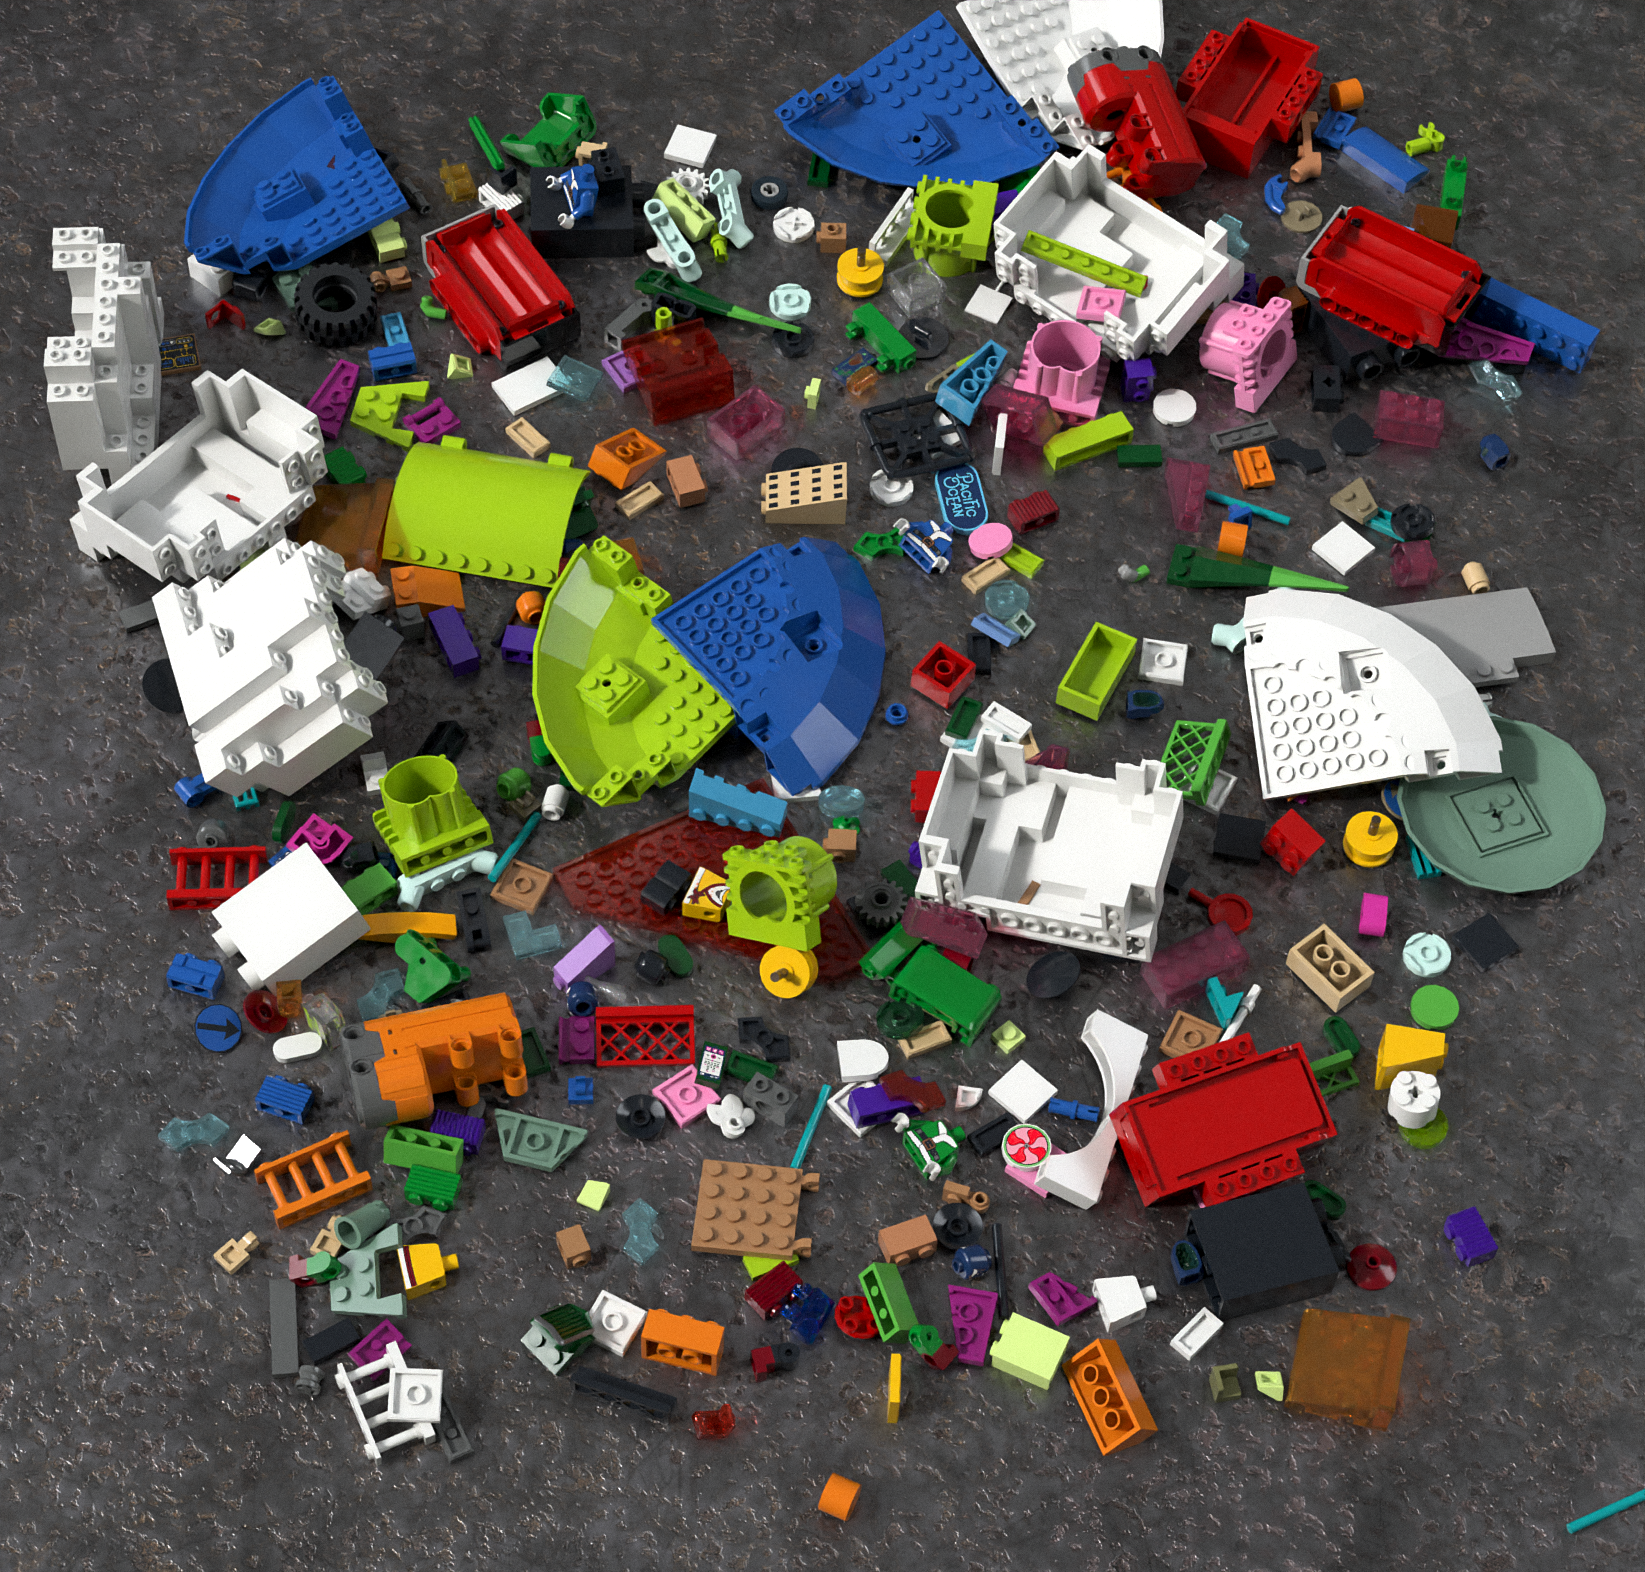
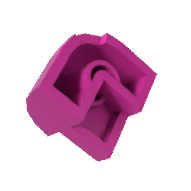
[286,813,353,865]

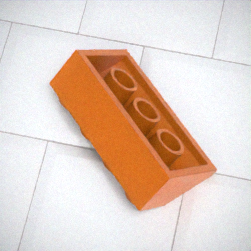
[1061,1338,1158,1456]

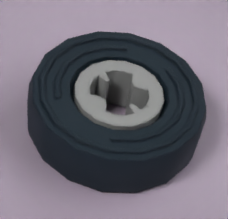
[751,176,788,210]

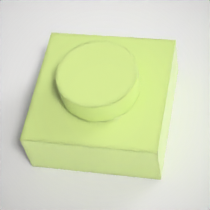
[804,378,821,409]
[991,1020,1026,1055]

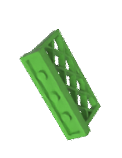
[1161,719,1231,806]

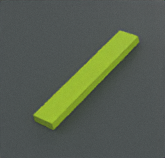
[1020,230,1148,298]

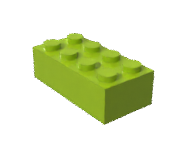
[1056,622,1137,721]

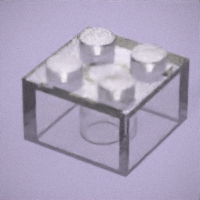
[886,257,946,318]

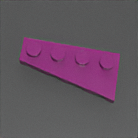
[1438,319,1535,365]
[305,359,360,440]

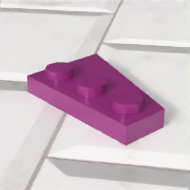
[948,1284,998,1366]

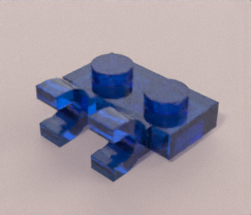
[779,1283,835,1345]

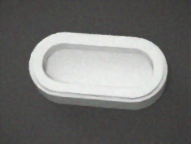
[273,1032,323,1063]

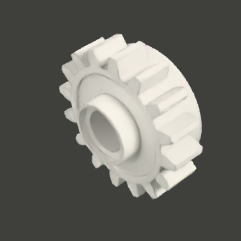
[666,168,710,205]

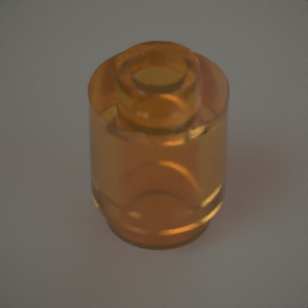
[846,366,878,396]

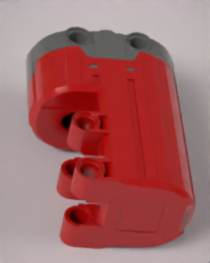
[1067,45,1207,200]

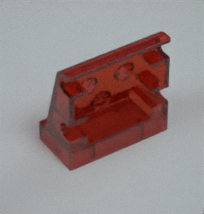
[621,318,735,426]

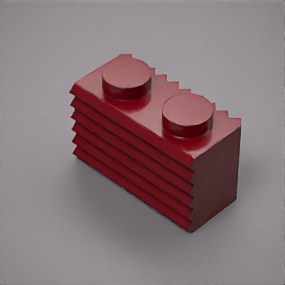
[1007,489,1060,535]
[744,1260,803,1321]

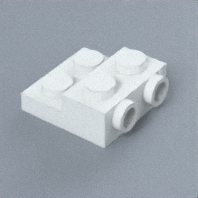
[328,567,392,620]

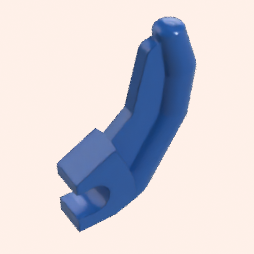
[1264,174,1288,215]

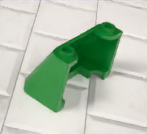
[500,92,597,167]
[888,945,1002,1048]

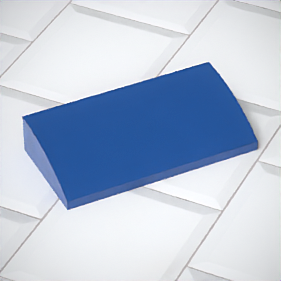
[1340,126,1430,194]

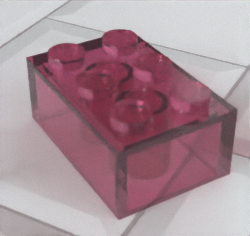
[981,384,1058,447]
[707,385,785,461]
[1373,390,1445,449]

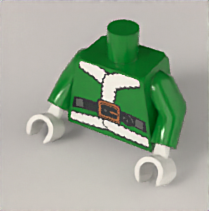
[891,1113,966,1181]

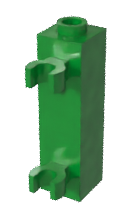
[1439,155,1468,230]
[845,302,917,374]
[858,905,941,987]

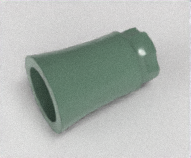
[334,1200,390,1249]

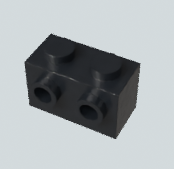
[588,147,625,196]

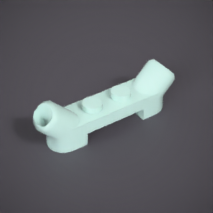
[709,169,754,249]
[642,199,702,283]
[1211,587,1295,654]
[396,848,499,912]

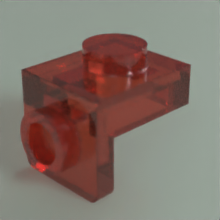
[691,1404,736,1440]

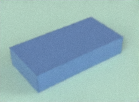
[971,613,1021,647]

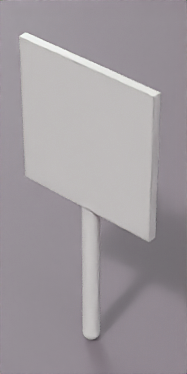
[965,281,1013,324]

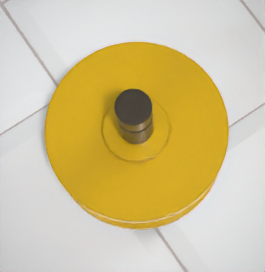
[837,247,884,297]
[1343,811,1398,868]
[760,945,818,998]

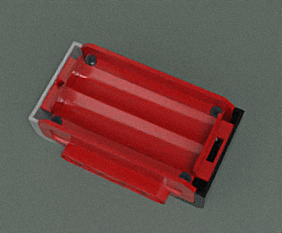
[421,204,581,371]
[1296,205,1492,356]

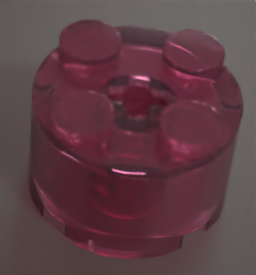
[1390,540,1438,587]

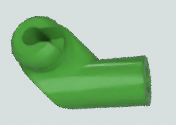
[420,296,447,320]

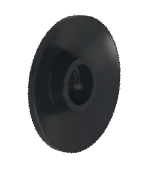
[616,1094,665,1140]
[932,1203,983,1250]

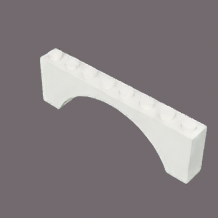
[1034,1009,1148,1210]

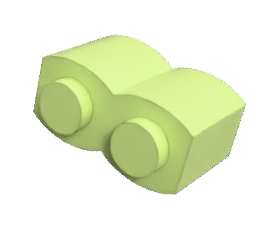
[368,218,407,263]

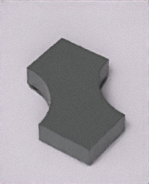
[384,1206,447,1245]

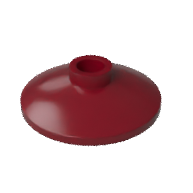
[243,990,288,1034]
[1346,1243,1397,1291]

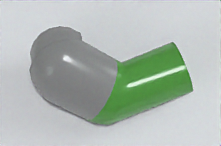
[1118,564,1150,583]

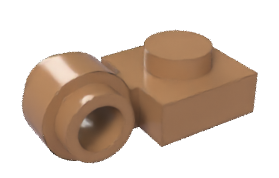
[370,266,412,293]
[942,1180,990,1214]

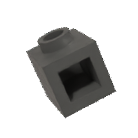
[393,604,425,642]

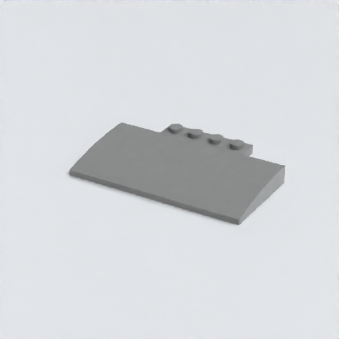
[1376,587,1556,688]

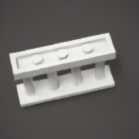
[334,1341,436,1466]

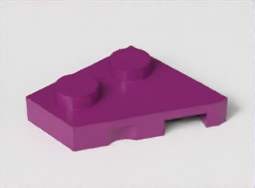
[1028,1272,1098,1326]

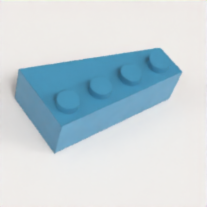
[935,339,1008,426]
[689,768,787,837]

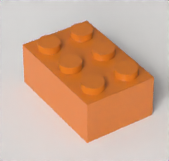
[641,1309,725,1376]

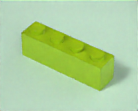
[1043,411,1134,471]

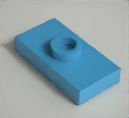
[380,312,410,347]

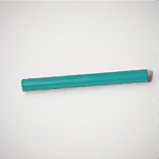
[1205,489,1291,526]
[488,812,542,882]
[790,1084,832,1169]
[1566,1489,1645,1534]

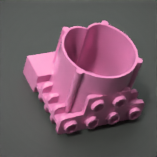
[1199,297,1297,413]
[1009,320,1111,427]

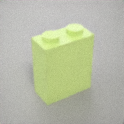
[989,1312,1070,1390]

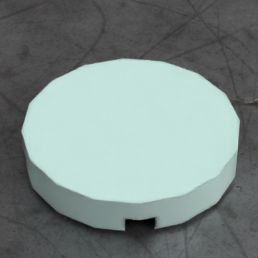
[769,283,812,321]
[1403,933,1451,977]

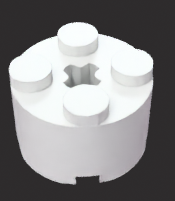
[1388,1071,1440,1129]

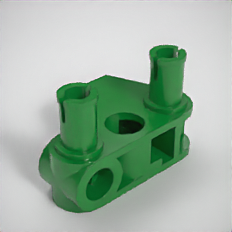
[395,929,471,1004]

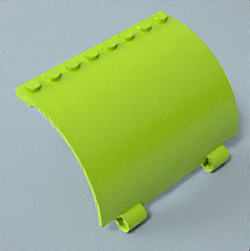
[382,435,590,588]

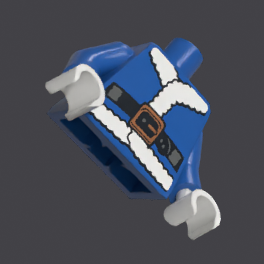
[546,164,598,229]
[893,518,954,574]

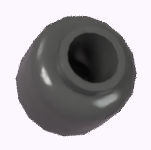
[196,818,229,848]

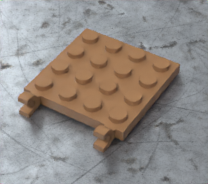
[691,1159,820,1261]

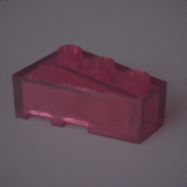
[1164,457,1211,532]
[901,897,988,960]

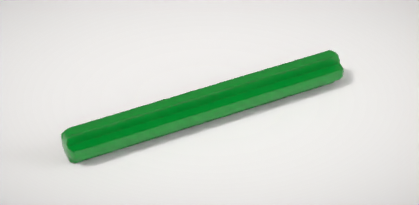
[468,115,505,171]

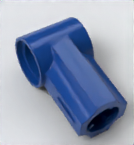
[174,773,217,808]

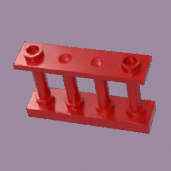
[166,845,268,910]

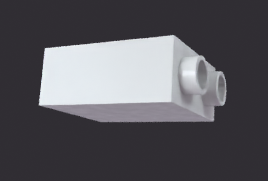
[212,843,371,998]

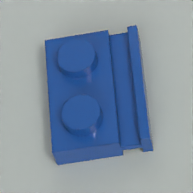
[1312,107,1356,150]

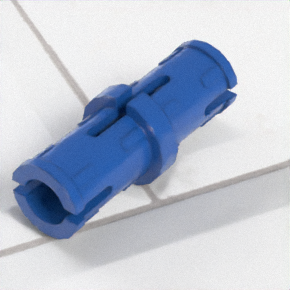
[1048,1097,1100,1123]

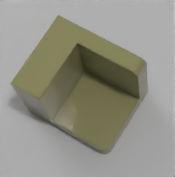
[1209,1363,1241,1403]

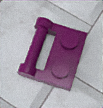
[403,397,461,444]

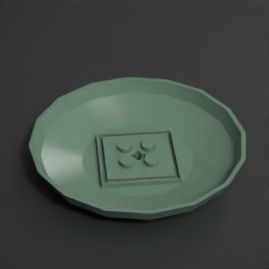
[1397,716,1607,895]

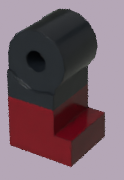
[750,1342,800,1383]

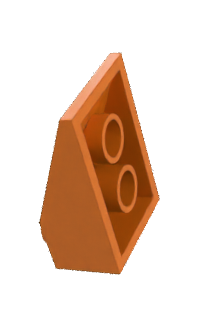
[588,427,666,490]
[390,566,466,617]

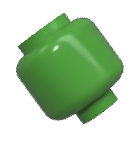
[496,767,531,801]

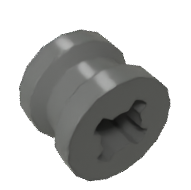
[294,1365,325,1395]

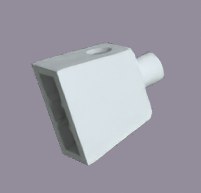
[1092,1276,1157,1333]

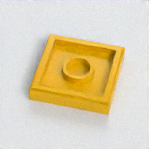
[887,1354,902,1423]

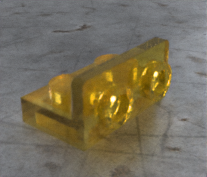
[439,159,477,203]

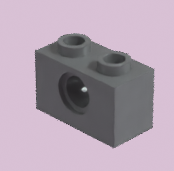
[743,1072,799,1128]

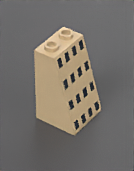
[761,462,847,524]

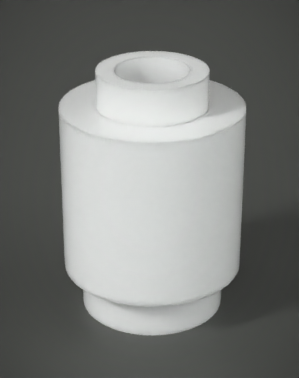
[541,784,570,821]

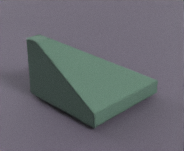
[1004,608,1037,640]

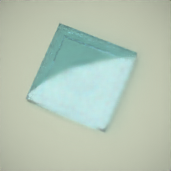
[546,355,604,403]

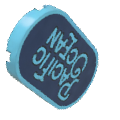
[935,463,988,535]

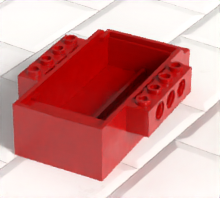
[1176,17,1323,179]

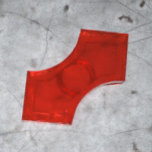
[879,1070,946,1113]

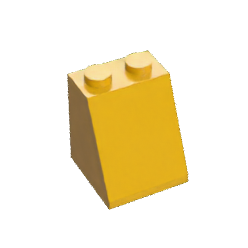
[1374,1024,1448,1090]

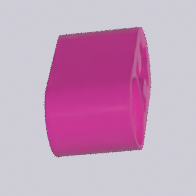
[1359,892,1388,937]

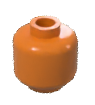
[516,591,546,625]

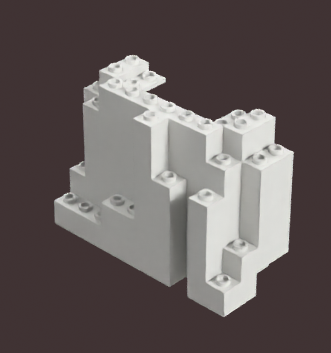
[993,144,1244,362]
[44,227,164,485]
[70,369,328,583]
[152,538,388,797]
[915,729,1184,963]

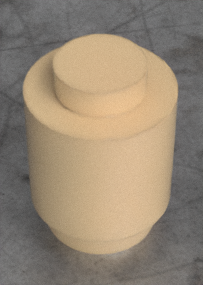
[1461,562,1490,595]

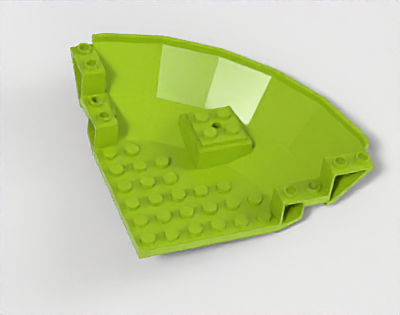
[532,535,736,807]

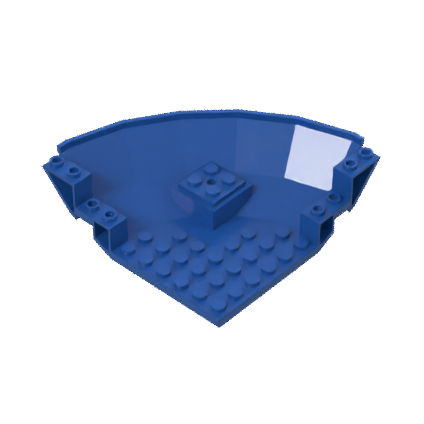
[774,10,1060,188]
[184,76,410,274]
[651,537,886,797]

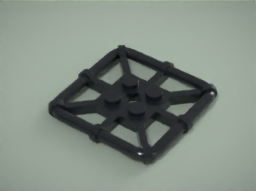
[859,392,975,481]

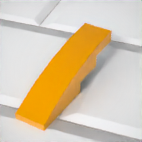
[358,912,457,943]

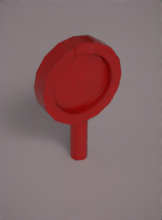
[1188,887,1253,936]

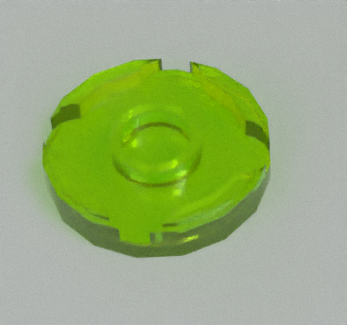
[1398,1108,1449,1149]

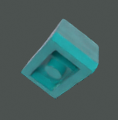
[1205,977,1244,1031]

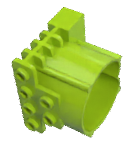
[907,174,999,277]
[372,754,494,878]
[723,836,837,952]

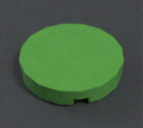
[1410,985,1459,1030]

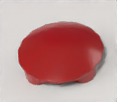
[835,1295,880,1339]

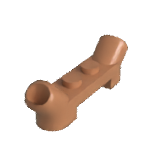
[1290,111,1322,183]

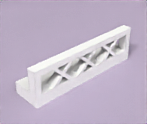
[869,187,916,267]

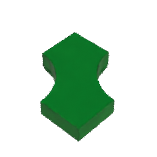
[853,527,906,561]

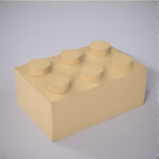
[1286,924,1375,1013]

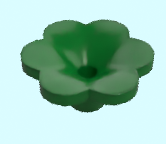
[833,813,860,836]

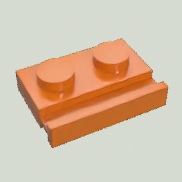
[1233,446,1276,490]

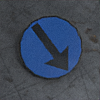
[193,1004,242,1053]

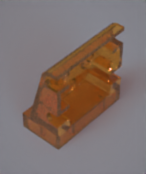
[295,477,395,577]
[1284,1309,1411,1432]

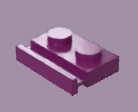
[559,1016,595,1064]
[348,1318,412,1382]

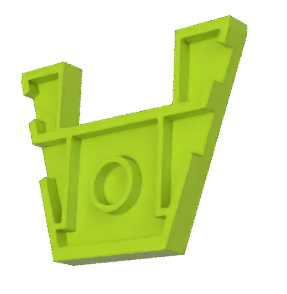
[350,381,430,452]

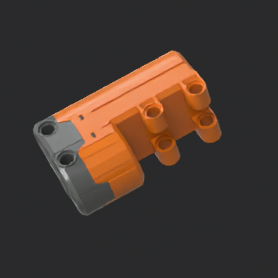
[339,992,528,1131]

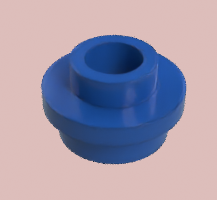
[885,703,908,725]

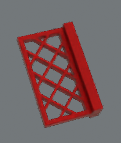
[596,1005,695,1068]

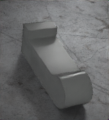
[604,298,652,351]

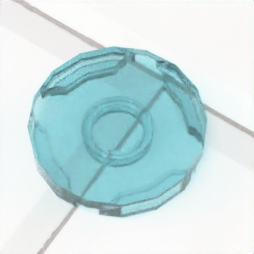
[984,580,1029,620]
[818,785,865,819]

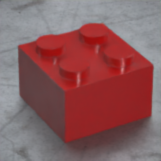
[911,641,976,709]
[1260,808,1326,876]

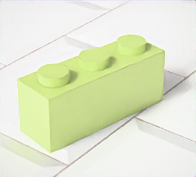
[652,178,716,243]

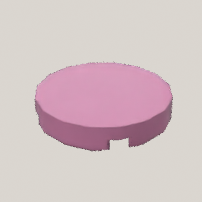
[968,523,1013,559]

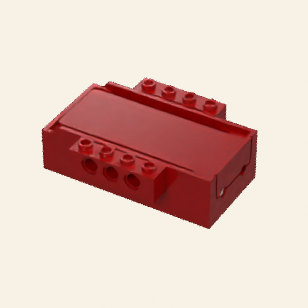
[1109,1032,1338,1207]

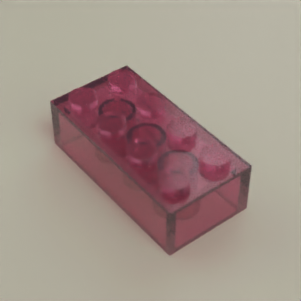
[1140,920,1250,1010]

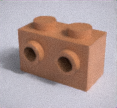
[666,455,708,508]
[878,1215,937,1266]

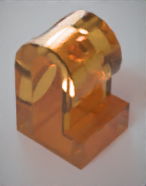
[276,979,303,1018]

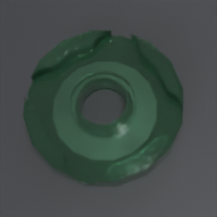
[876,998,925,1040]

